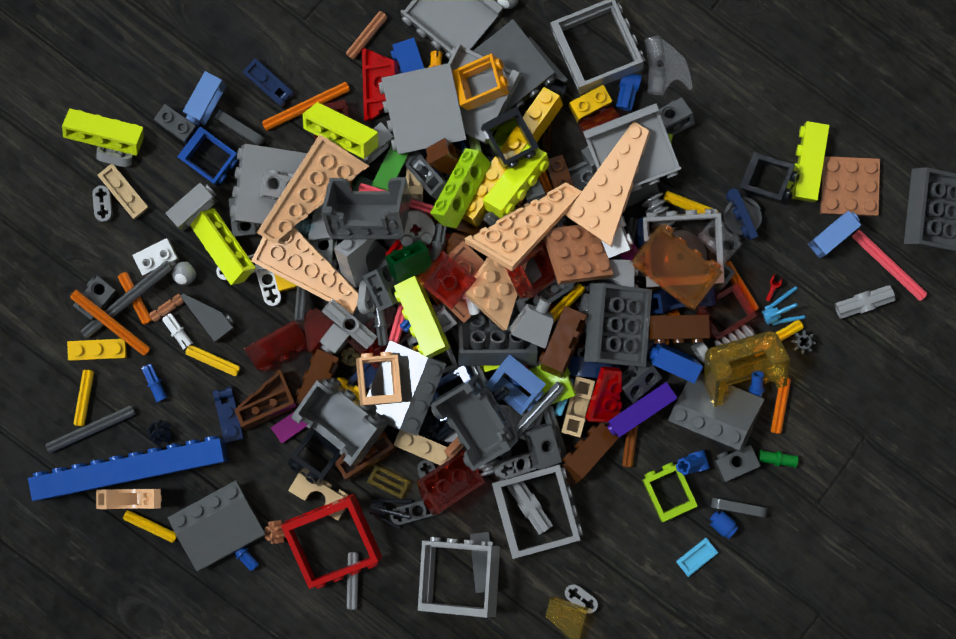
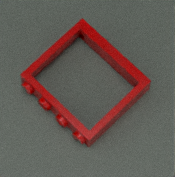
[281,494,382,589]

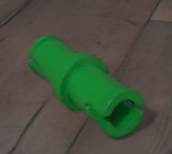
[757,450,798,468]

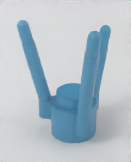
[762,286,805,326]

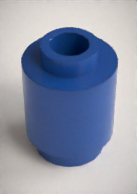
[709,510,739,539]

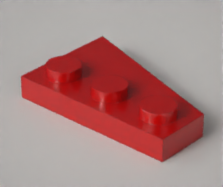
[585,366,622,422]

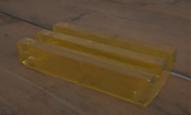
[367,465,410,499]

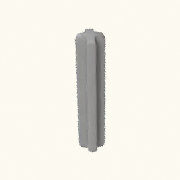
[347,552,359,610]

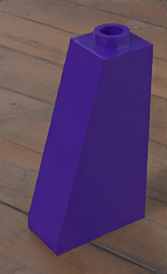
[607,382,677,437]

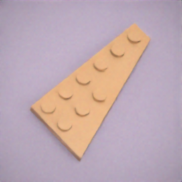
[565,121,650,247]
[257,134,369,243]
[465,183,582,271]
[463,203,530,330]
[251,226,359,314]

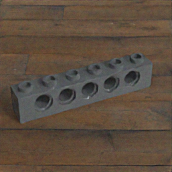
[581,97,695,175]

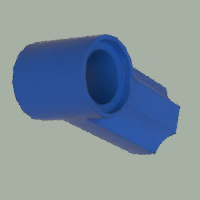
[616,73,642,111]
[676,450,710,475]

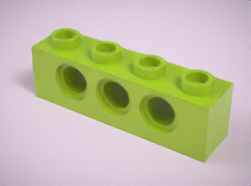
[430,148,492,228]

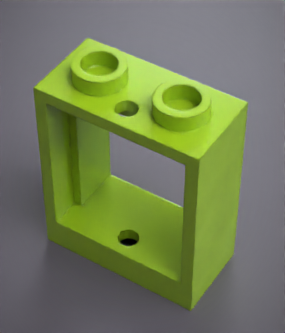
[642,462,697,522]

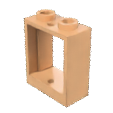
[356,351,402,406]

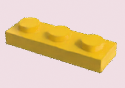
[67,339,127,361]

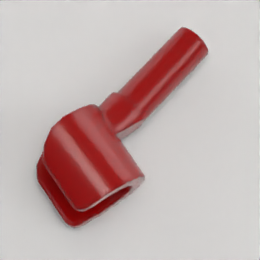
[766,274,783,302]

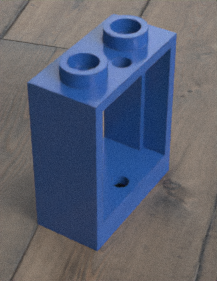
[177,127,239,186]
[647,343,703,384]

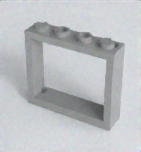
[550,0,645,95]
[643,209,724,287]
[492,464,583,559]
[418,537,500,618]

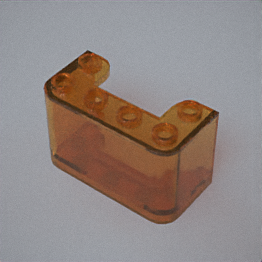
[629,224,723,310]

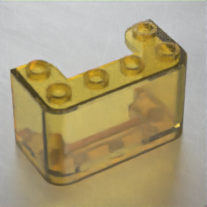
[703,331,790,407]

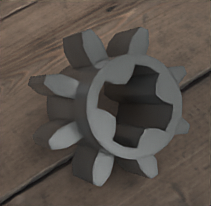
[791,330,816,355]

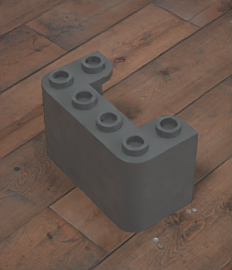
[321,177,411,239]
[430,375,518,471]
[291,378,387,466]

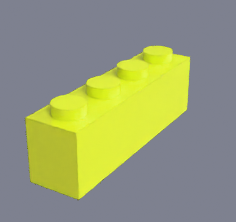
[303,102,378,159]
[62,108,144,156]
[792,121,829,202]
[483,144,549,218]
[190,208,256,285]
[394,276,450,358]

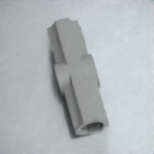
[835,285,895,319]
[322,299,377,349]
[507,481,553,535]

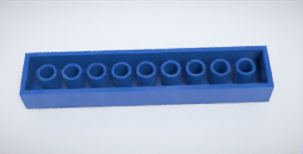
[28,436,229,501]

